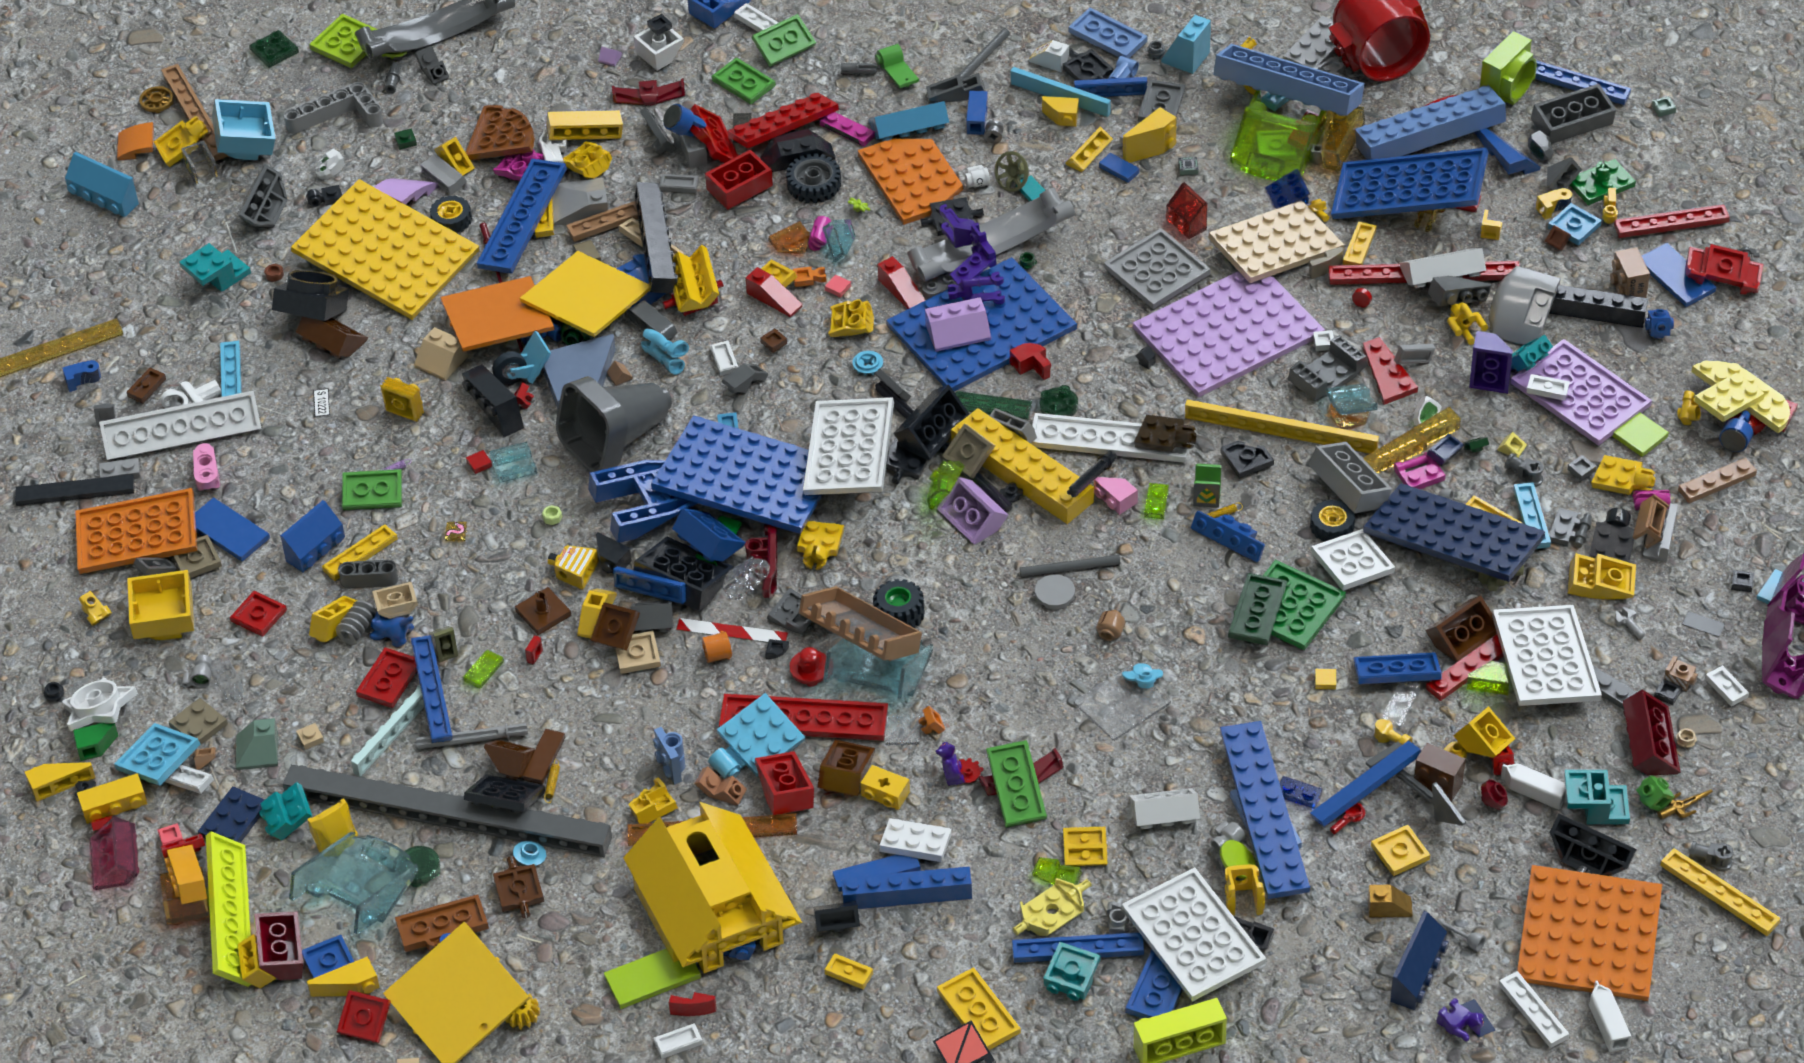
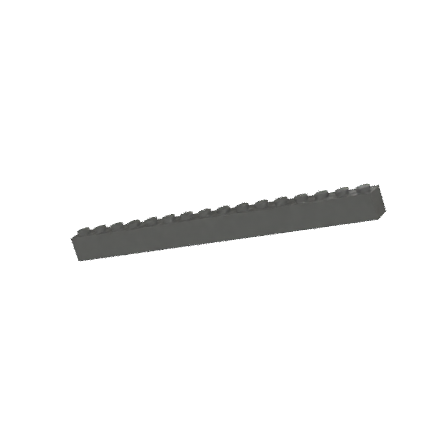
[283,764,612,858]

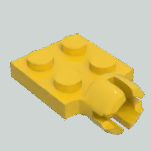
[153,116,209,168]
[1591,455,1655,495]
[797,521,844,570]

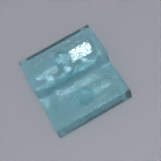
[1326,384,1378,415]
[489,442,537,483]

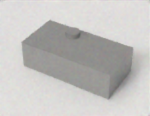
[1309,442,1392,513]

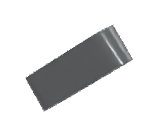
[627,301,677,340]
[338,560,399,588]

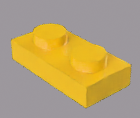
[761,259,797,288]
[824,953,874,990]

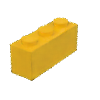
[77,773,147,824]

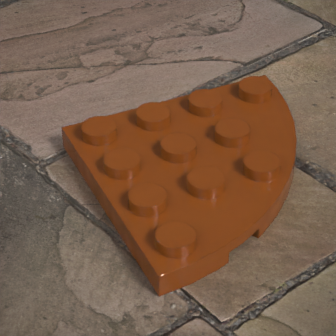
[465,105,535,160]

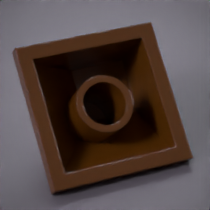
[484,740,535,780]

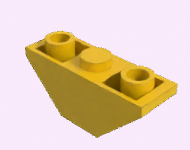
[577,588,617,639]

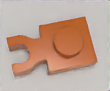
[793,267,827,287]

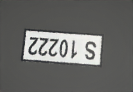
[313,388,330,417]

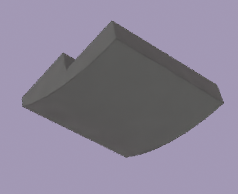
[767,588,813,635]

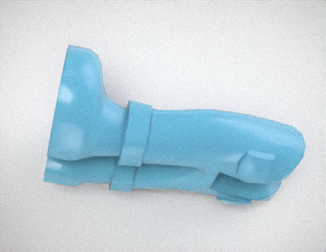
[641,329,689,375]

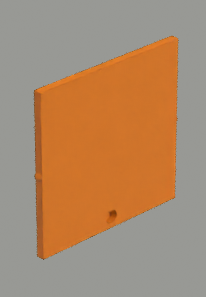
[440,276,554,352]

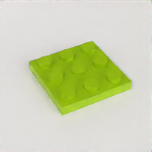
[309,14,377,68]

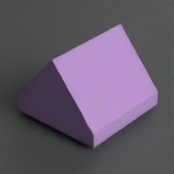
[598,47,622,66]

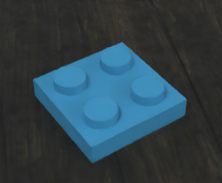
[1548,203,1602,246]

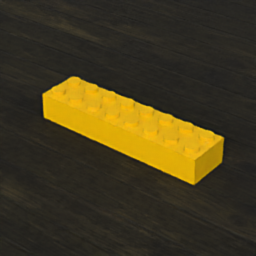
[951,408,1094,524]

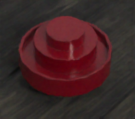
[1481,779,1508,810]

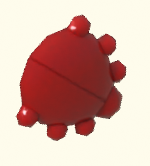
[959,758,984,784]

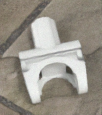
[160,380,221,408]

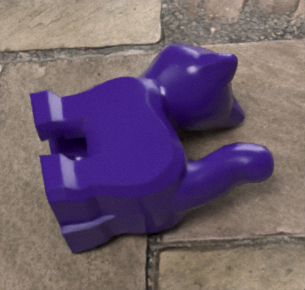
[935,742,965,786]
[1436,998,1484,1042]

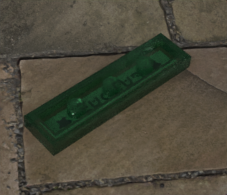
[955,391,1032,420]

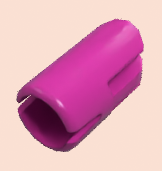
[808,216,832,251]
[1633,490,1671,510]

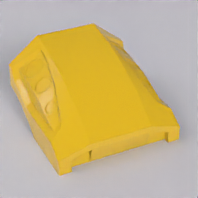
[562,141,612,179]
[828,299,874,337]
[307,798,358,855]

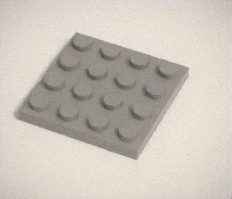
[1104,228,1211,309]

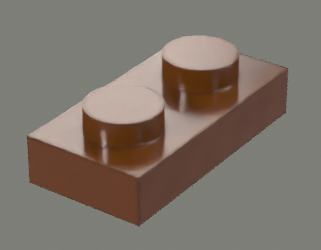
[126,368,166,404]

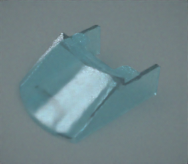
[823,630,933,700]
[289,832,418,935]

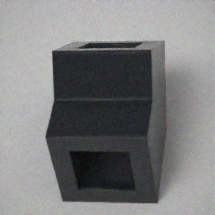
[1135,345,1156,370]

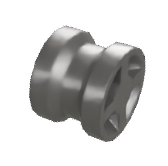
[984,120,1004,144]

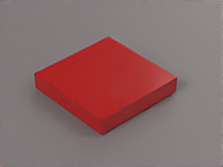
[230,590,287,637]
[336,990,391,1043]

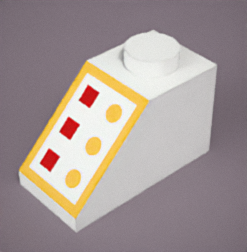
[1029,40,1069,72]

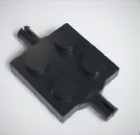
[1063,48,1113,80]
[920,197,984,236]
[886,438,929,484]

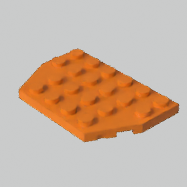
[858,139,963,225]

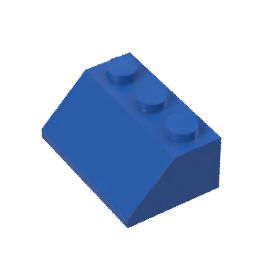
[280,500,345,573]
[672,508,746,562]

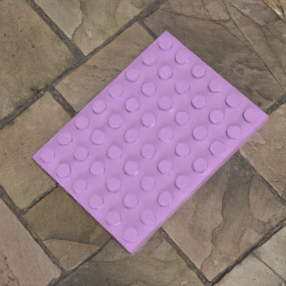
[1133,271,1325,398]

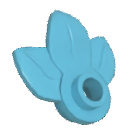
[1122,663,1163,688]

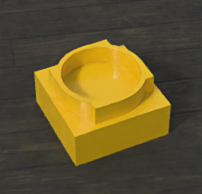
[127,570,194,640]

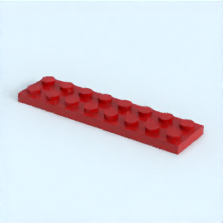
[719,693,888,741]

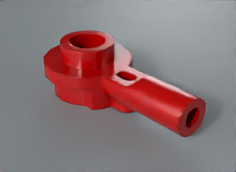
[1330,802,1366,834]

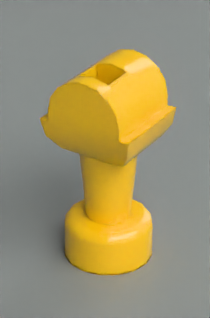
[1374,719,1413,745]

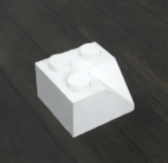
[634,28,684,71]

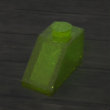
[1466,661,1510,695]

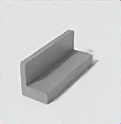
[1643,503,1678,562]

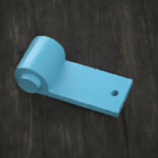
[708,746,746,779]

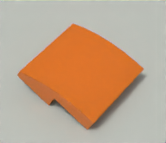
[117,122,154,161]

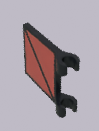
[933,1020,996,1063]

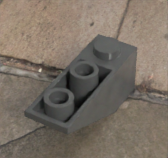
[1428,276,1492,306]

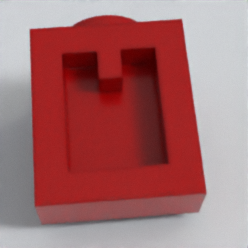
[1490,745,1514,775]

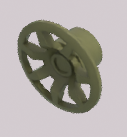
[994,151,1029,192]

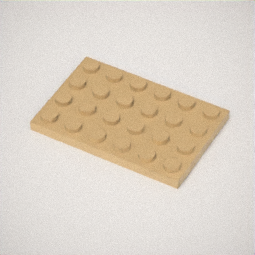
[1208,200,1344,283]

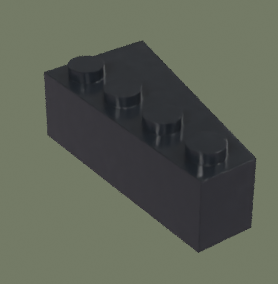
[462,364,524,437]

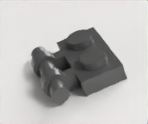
[1549,508,1592,548]

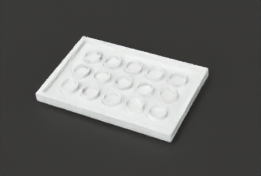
[803,397,894,495]
[1492,605,1602,706]
[1122,867,1266,1001]

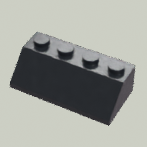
[893,384,970,460]

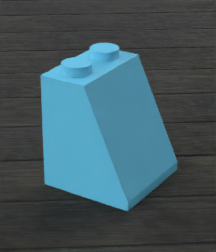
[1161,15,1211,74]

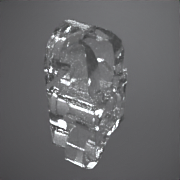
[721,556,770,600]

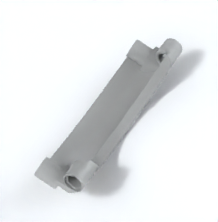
[907,187,1075,282]

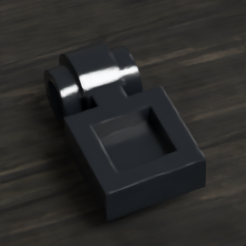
[306,185,342,207]

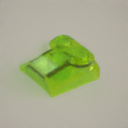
[927,460,965,510]

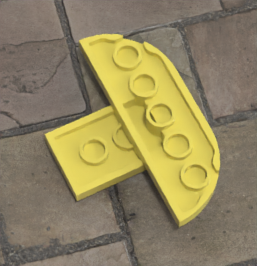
[1691,361,1790,433]

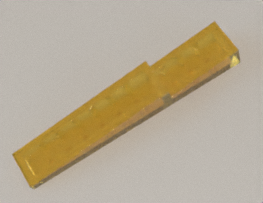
[1363,406,1461,474]

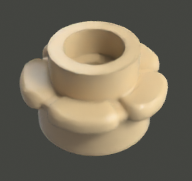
[1676,728,1697,748]

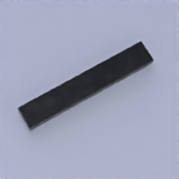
[15,474,135,506]

